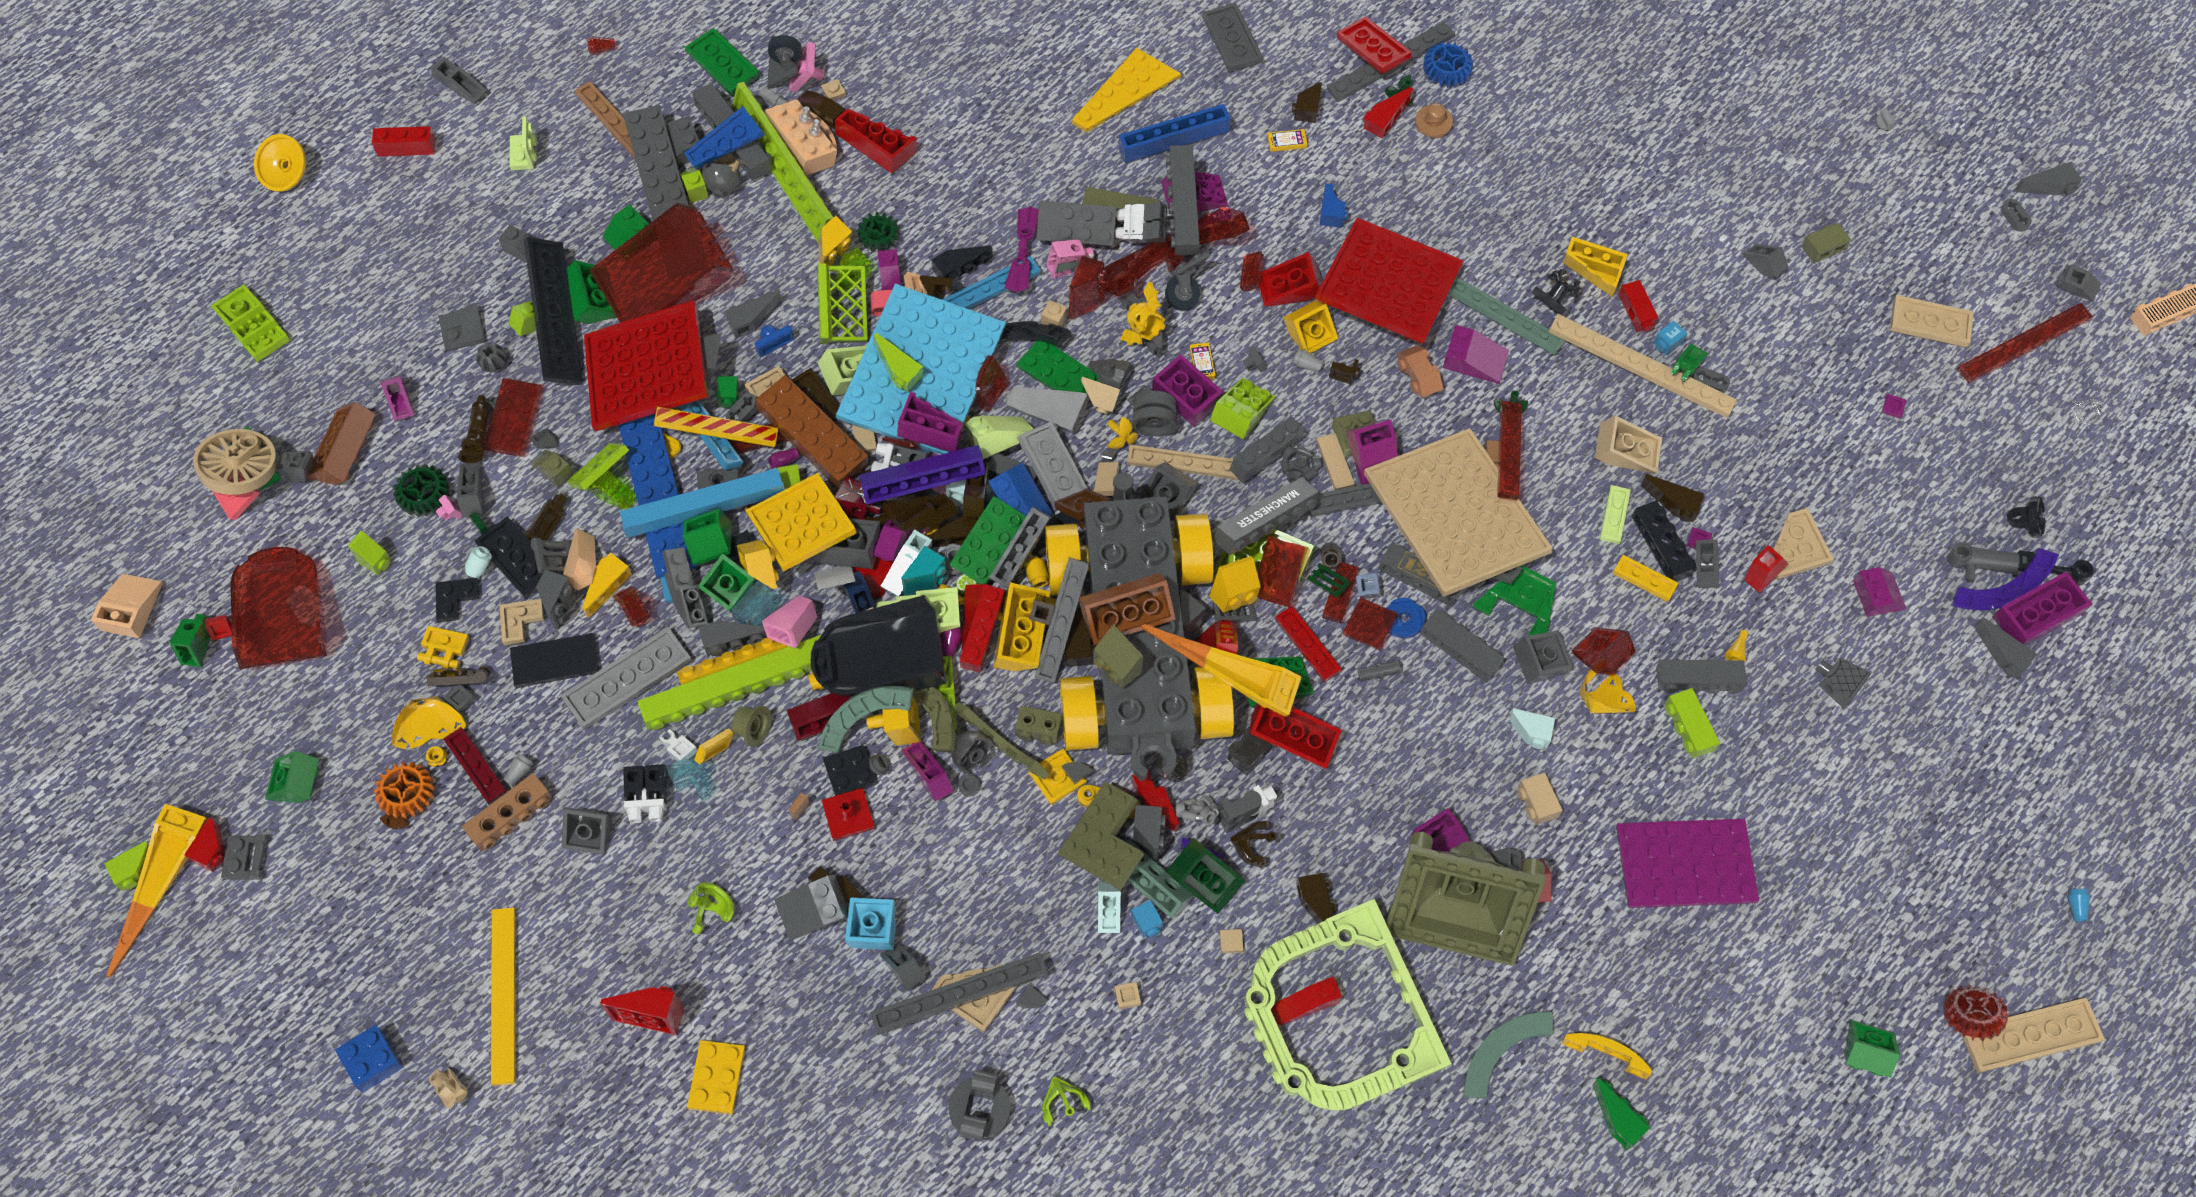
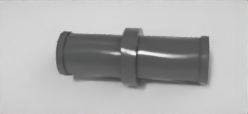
[1357,660,1401,682]

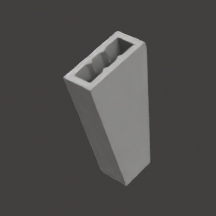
[1005,386,1090,434]

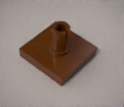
[1054,488,1111,529]

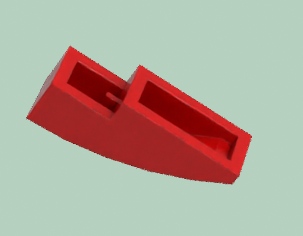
[1131,771,1179,832]

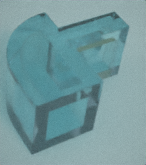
[666,759,711,802]

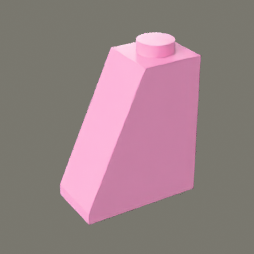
[762,595,817,648]

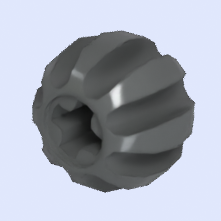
[476,343,506,372]

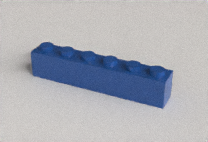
[1118,104,1231,163]

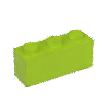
[1665,688,1721,759]

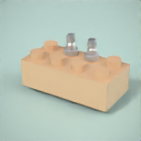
[765,100,837,176]

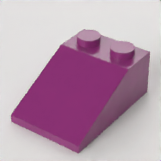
[1442,324,1509,384]

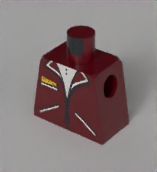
[835,476,882,520]

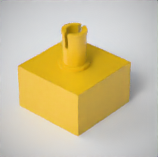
[867,697,921,746]

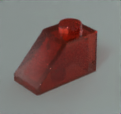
[613,586,650,627]

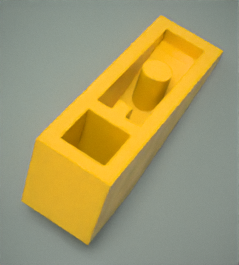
[582,552,632,618]

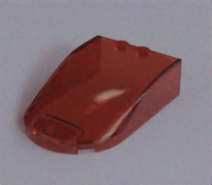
[230,547,327,669]

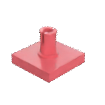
[212,473,260,520]

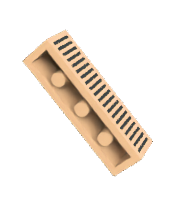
[2130,283,2196,336]

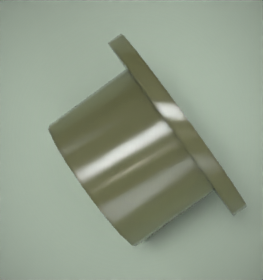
[732,705,772,747]

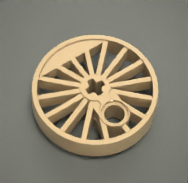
[193,429,276,495]

